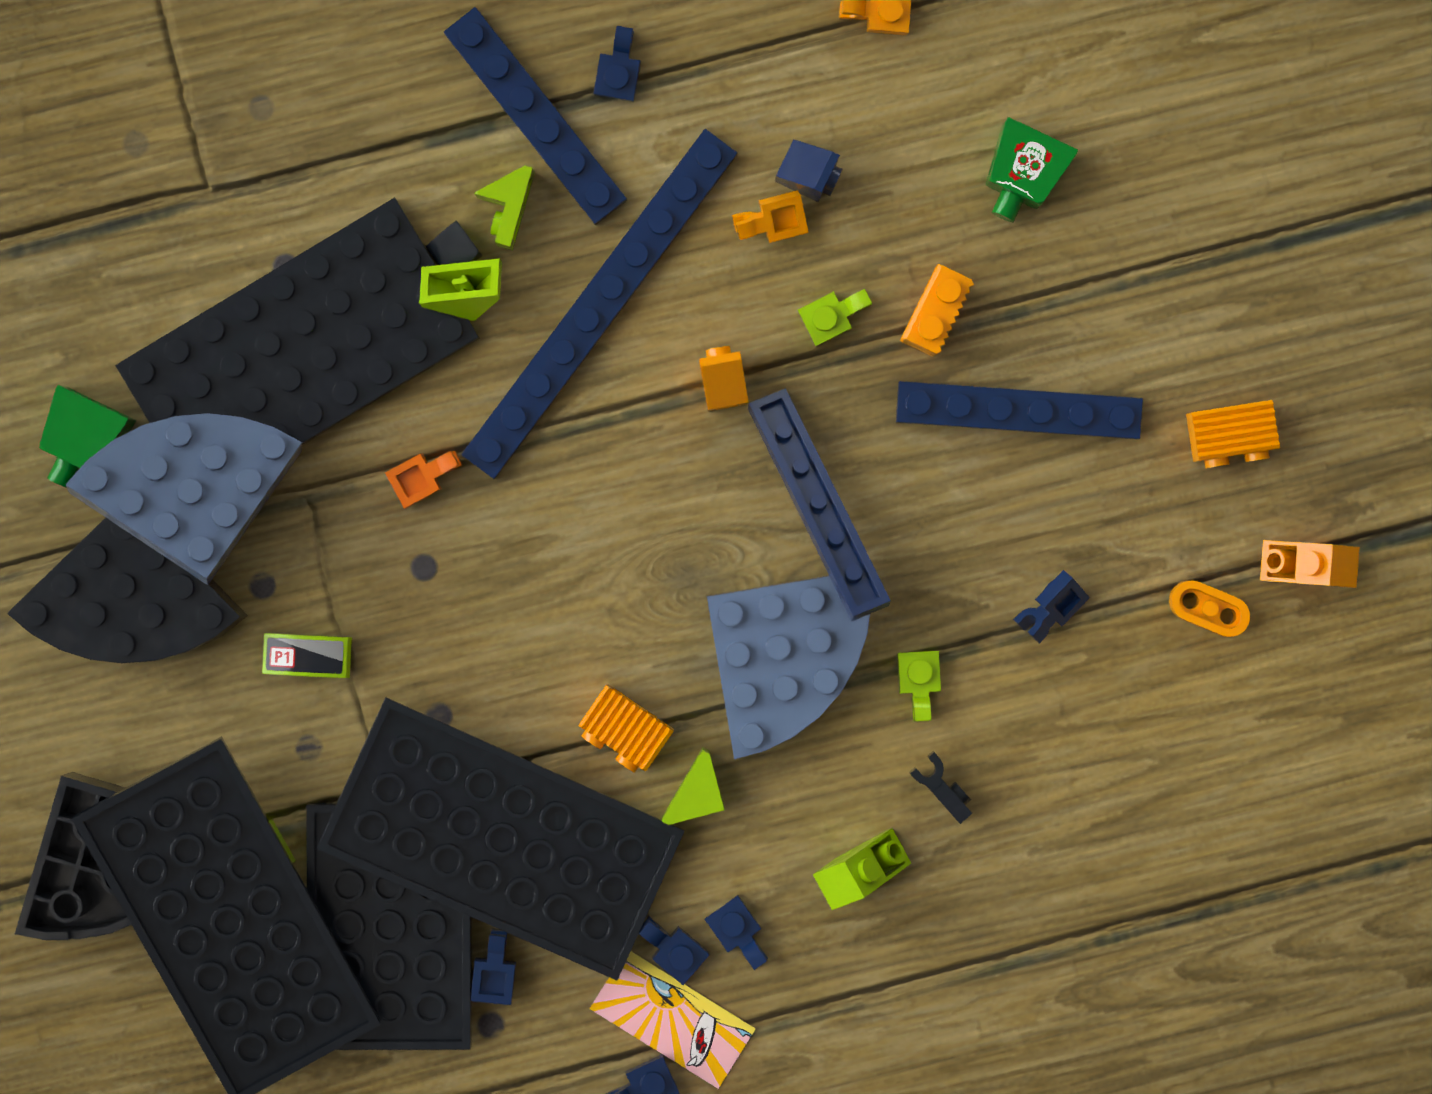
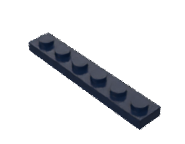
[443,7,627,226]
[895,381,1143,439]
[748,388,891,621]

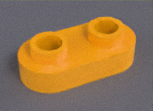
[1169,580,1250,637]

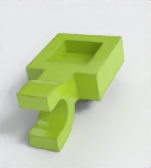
[798,289,872,347]
[897,651,941,721]

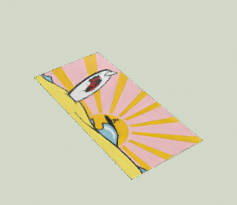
[589,951,756,1089]

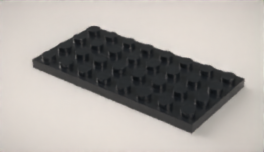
[115,197,480,445]
[316,697,684,980]
[72,736,381,1094]

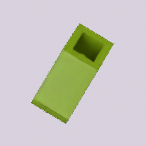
[813,828,912,910]

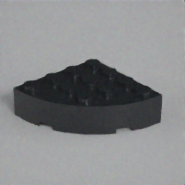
[7,518,248,663]
[15,772,131,940]

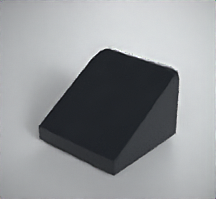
[425,220,482,265]

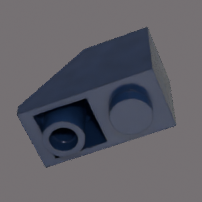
[775,139,843,202]

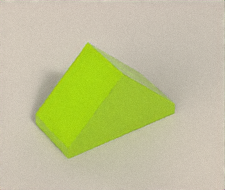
[419,258,502,321]
[661,747,725,825]

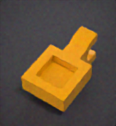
[839,0,911,35]
[732,190,809,243]

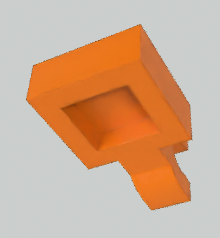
[385,451,463,509]

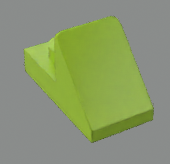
[474,165,535,251]

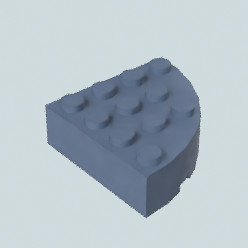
[66,413,302,585]
[707,576,870,759]

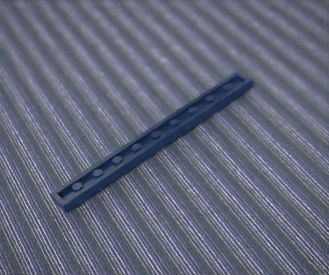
[461,129,738,479]

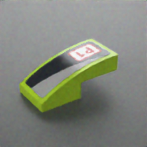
[262,633,352,678]

